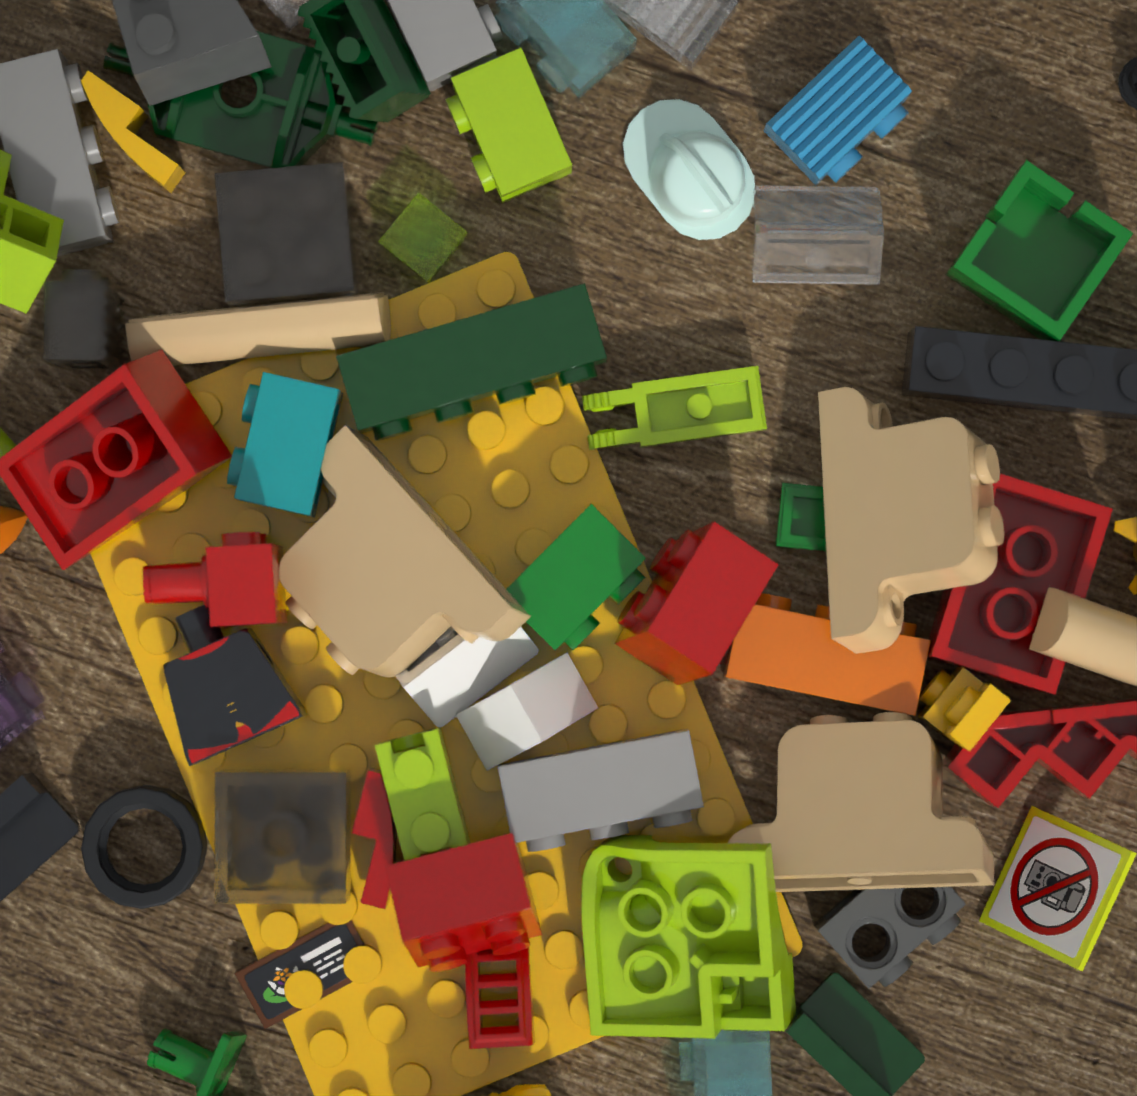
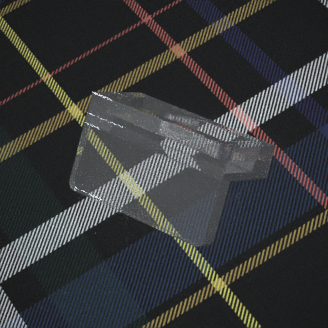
[752,186,884,285]

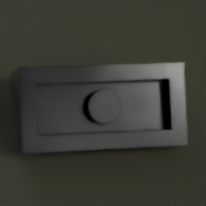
[0,772,80,902]

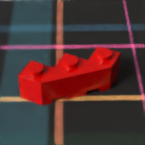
[942,698,1137,808]

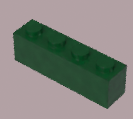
[336,283,607,441]

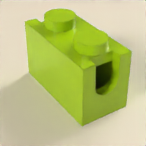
[445,48,572,203]
[375,727,471,861]

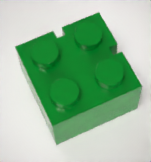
[945,160,1134,341]

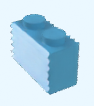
[763,36,912,185]

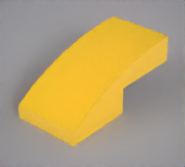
[81,70,185,193]

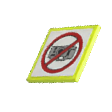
[979,806,1137,972]

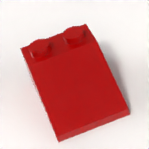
[0,349,232,570]

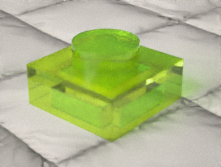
[378,192,469,284]

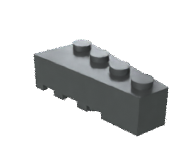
[112,0,272,106]

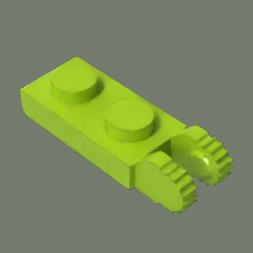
[582,366,767,450]

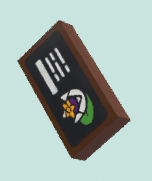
[234,920,364,1029]

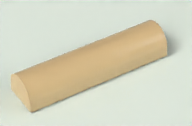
[125,292,391,366]
[1029,587,1137,687]

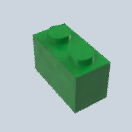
[506,504,647,650]

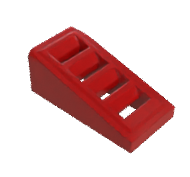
[465,947,535,1049]

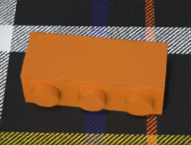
[723,593,931,716]

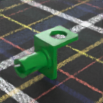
[147,1028,247,1096]

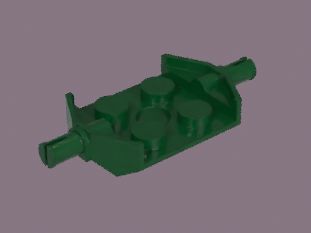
[103,31,379,177]

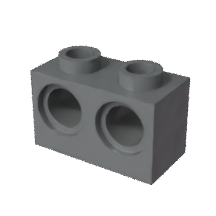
[814,887,966,989]

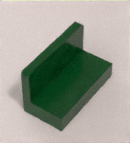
[785,972,925,1096]

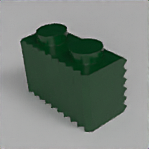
[297,0,431,122]

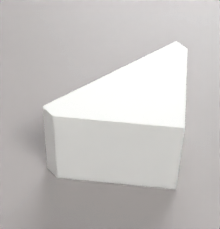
[456,653,598,771]

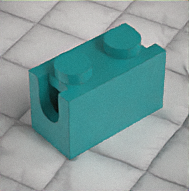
[227,372,343,517]

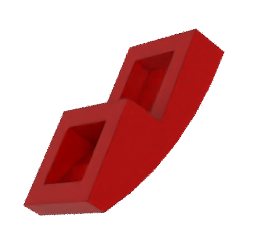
[352,768,397,909]

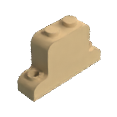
[818,387,1004,654]
[279,425,531,677]
[728,712,994,892]

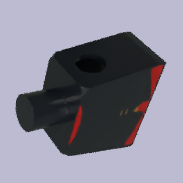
[163,605,307,766]

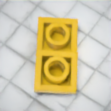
[918,667,1011,751]

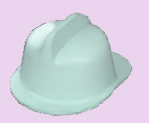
[623,99,756,240]

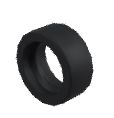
[81,785,208,909]

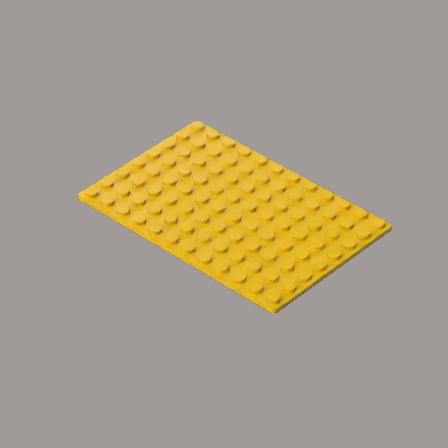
[90,252,802,1096]

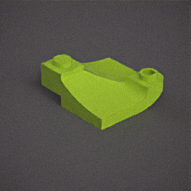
[581,835,796,1038]

